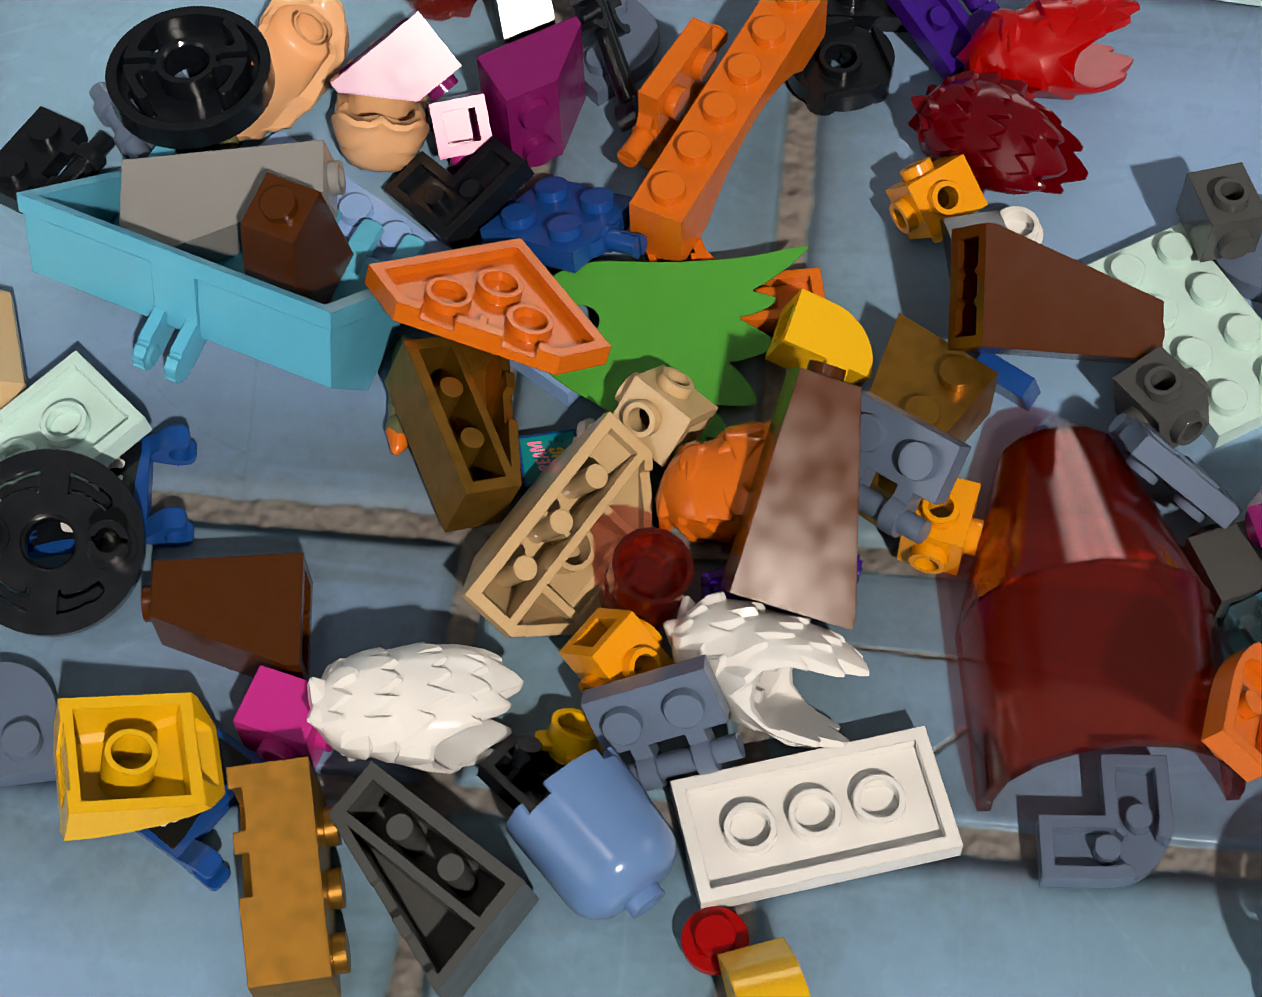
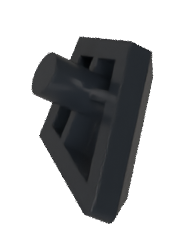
[477,733,565,813]

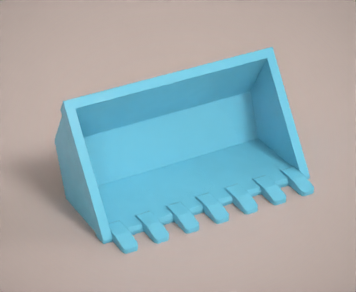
[16,146,426,391]

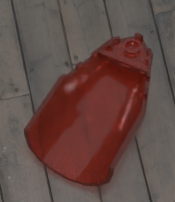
[955,415,1246,812]

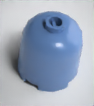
[506,747,677,920]

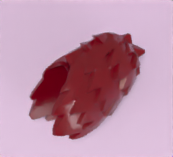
[908,71,1089,195]

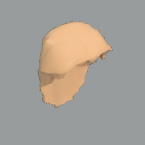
[236,0,349,141]
[331,42,431,173]

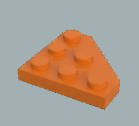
[365,238,611,375]

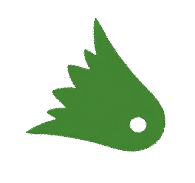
[549,246,808,442]

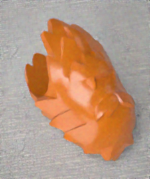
[654,419,772,543]

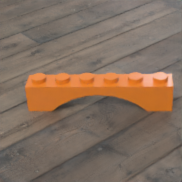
[629,0,828,262]

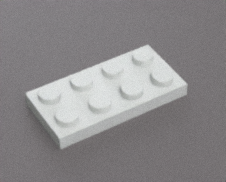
[670,726,963,909]

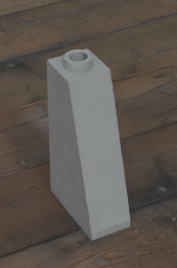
[119,140,346,263]

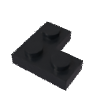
[383,136,535,250]

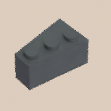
[328,761,539,997]

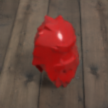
[957,0,1140,100]

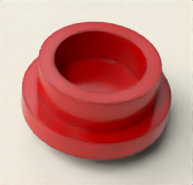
[681,906,749,976]

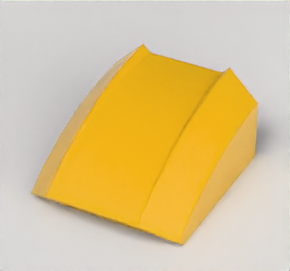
[53,692,226,841]

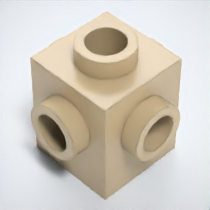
[613,365,718,467]

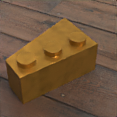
[858,313,999,527]
[384,336,522,532]
[226,756,351,997]

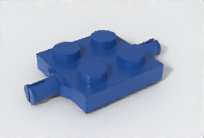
[480,176,647,273]

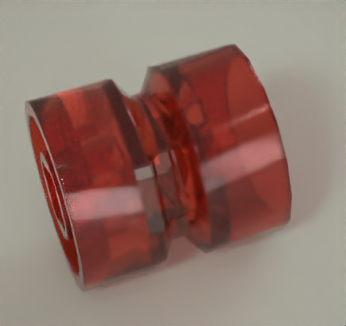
[599,527,694,631]

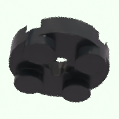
[787,16,895,116]

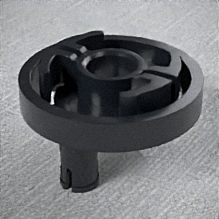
[105,6,275,154]
[0,449,147,637]

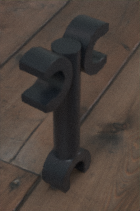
[568,0,639,132]

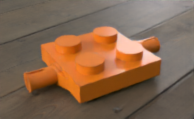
[617,17,728,170]

